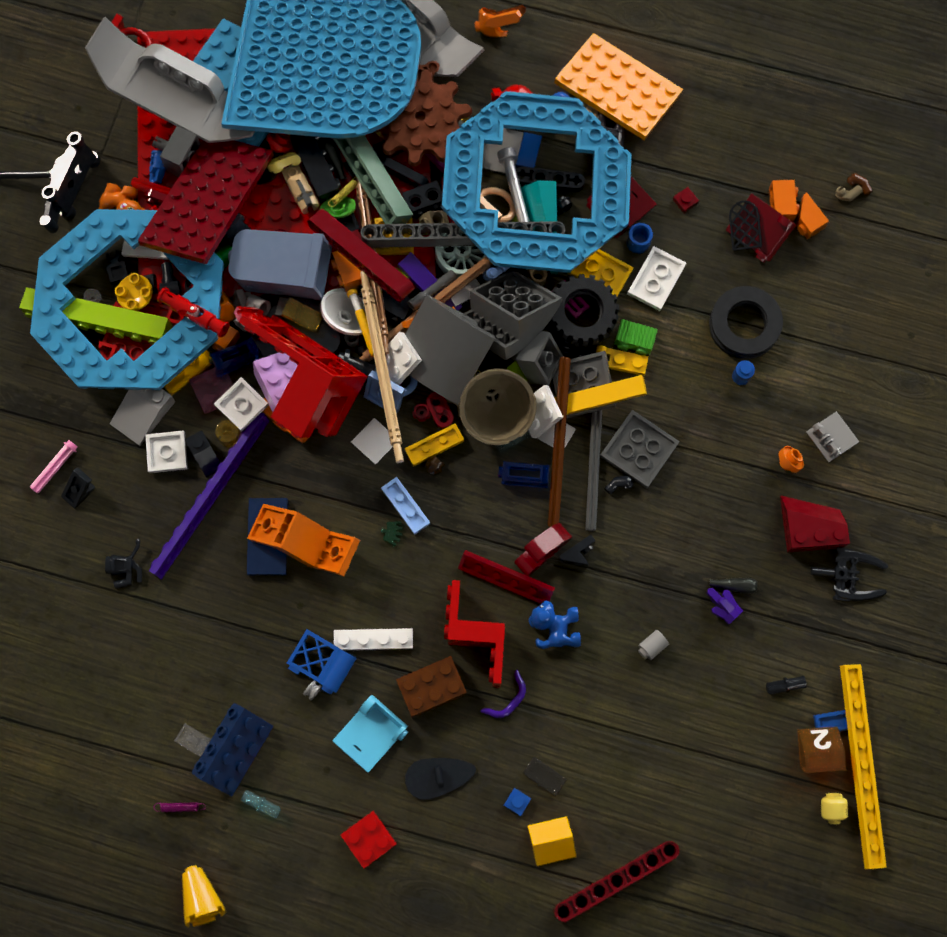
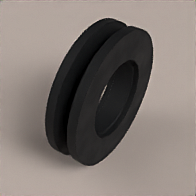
[709,286,783,359]

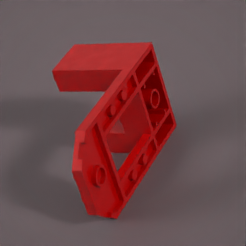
[234,306,368,439]

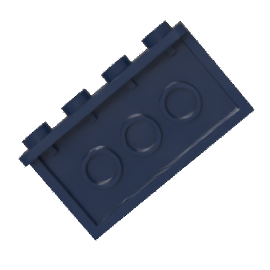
[192,703,274,797]

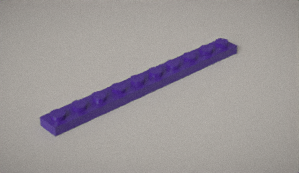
[149,413,269,580]

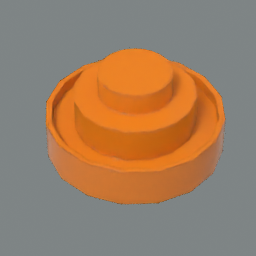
[779,446,804,473]

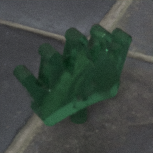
[381,521,403,546]

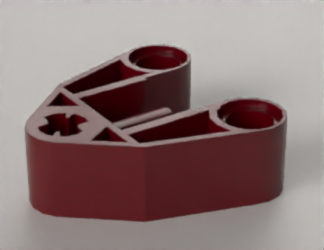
[514,523,572,576]

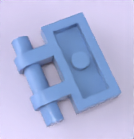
[482,266,510,281]

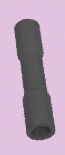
[407,270,457,311]

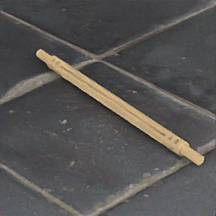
[360,271,404,463]

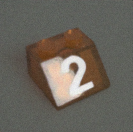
[797,726,846,773]

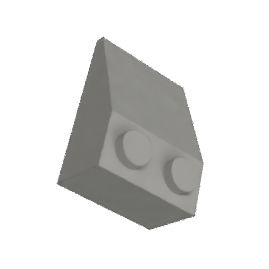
[110,389,175,446]

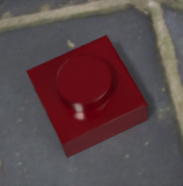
[673,187,699,213]

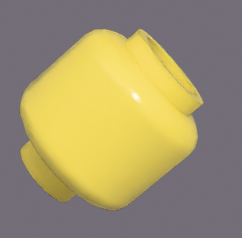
[821,793,848,824]

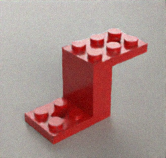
[444,580,505,688]

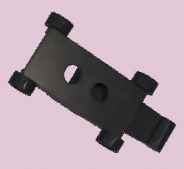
[0,132,101,234]

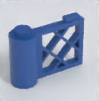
[287,629,357,694]

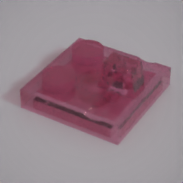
[189,364,233,414]

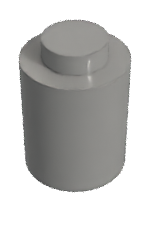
[638,630,669,660]

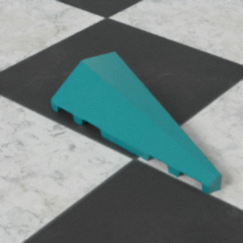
[521,181,558,275]

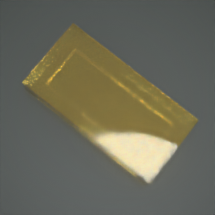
[281,298,323,332]

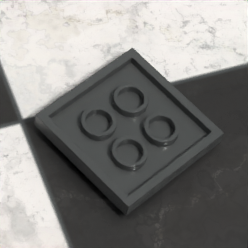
[553,351,616,418]
[600,410,680,488]

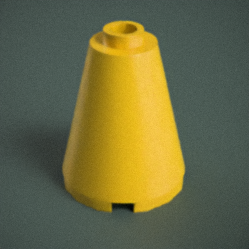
[182,865,226,927]

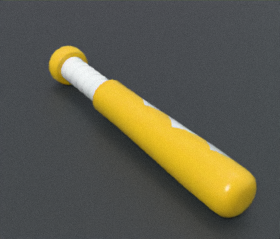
[346,289,374,357]

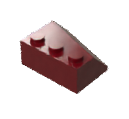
[780,495,850,552]

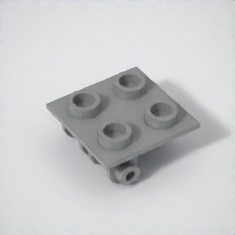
[806,411,859,462]

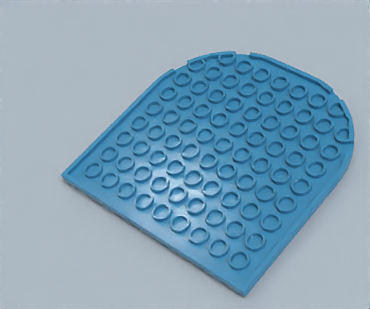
[221,0,421,138]

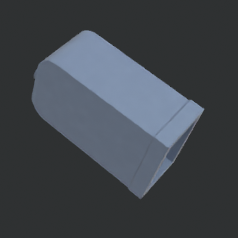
[228,229,332,300]

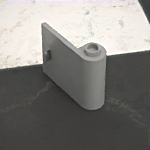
[482,128,524,174]

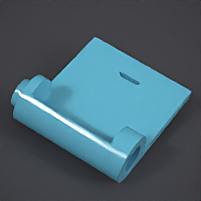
[332,695,408,773]

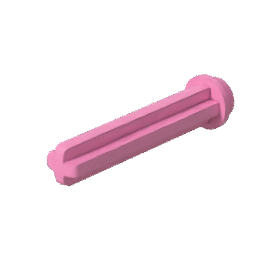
[30,440,78,493]

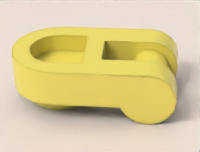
[267,151,301,173]

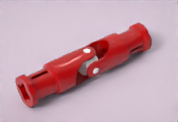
[157,287,230,338]

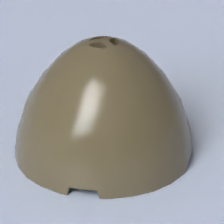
[459,369,537,445]

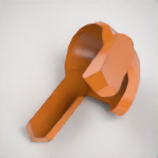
[475,5,526,37]

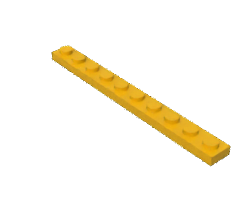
[840,664,887,869]

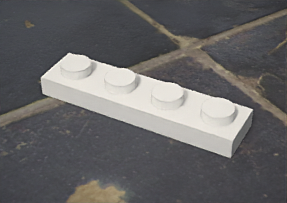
[334,628,413,650]

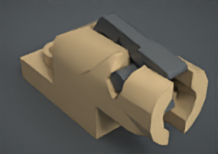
[281,165,319,214]

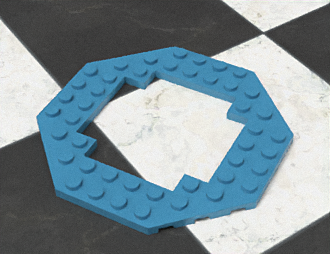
[441,91,631,273]
[30,209,224,390]

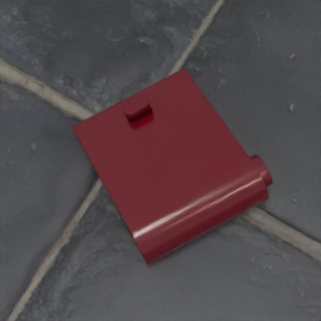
[586,176,657,238]
[726,193,796,263]

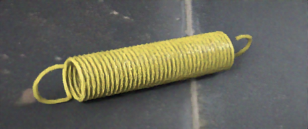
[328,177,357,207]

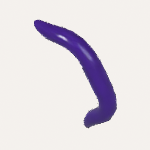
[480,670,526,718]

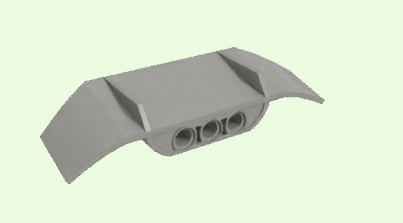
[401,0,484,77]
[85,17,255,143]

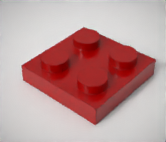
[341,811,397,869]

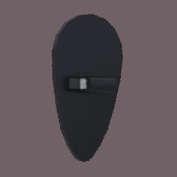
[405,758,476,800]

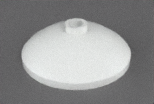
[320,288,365,335]

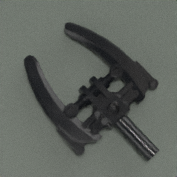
[811,547,888,601]

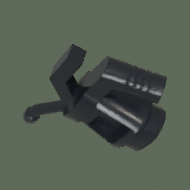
[105,539,142,589]

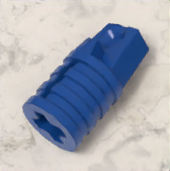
[149,150,166,185]

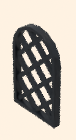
[729,200,762,251]

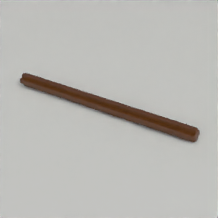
[548,357,571,527]

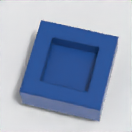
[504,788,531,816]

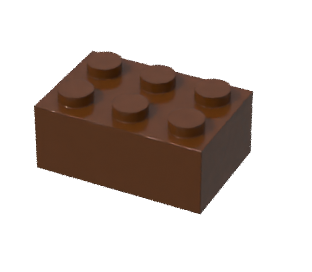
[396,656,467,718]

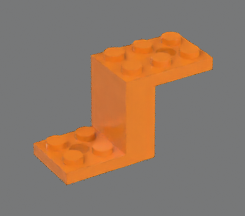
[247,504,360,576]

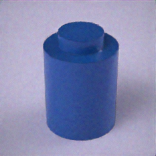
[732,360,755,385]

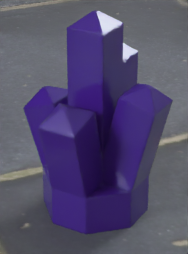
[707,588,743,625]

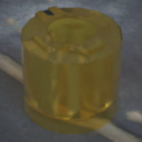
[215,420,240,447]

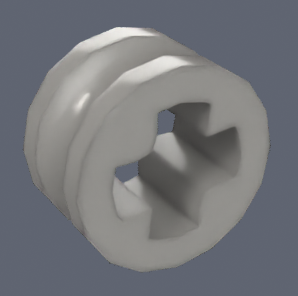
[303,680,322,700]

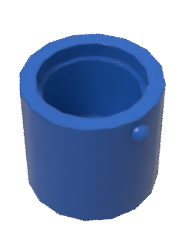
[627,223,653,254]

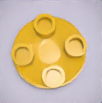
[115,273,153,311]

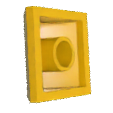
[528,817,576,866]

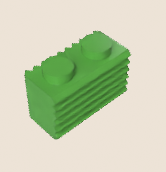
[614,319,658,355]

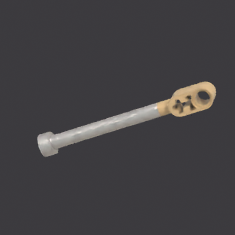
[497,147,547,286]

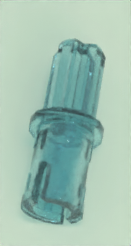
[241,790,281,818]

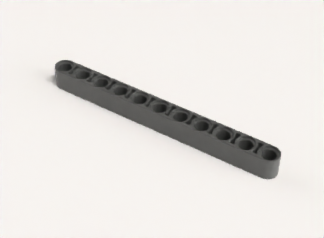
[361,221,565,248]

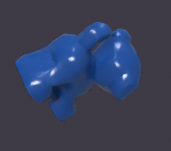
[529,600,581,649]

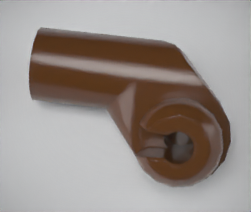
[847,173,873,196]

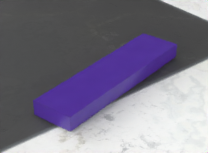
[397,252,463,311]

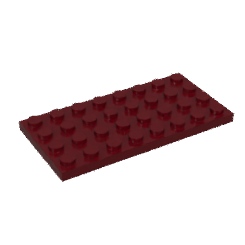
[138,140,274,265]

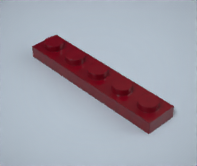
[458,550,555,604]

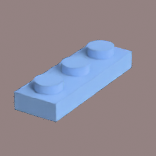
[381,477,430,535]

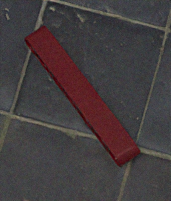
[307,208,415,302]
[554,841,679,922]

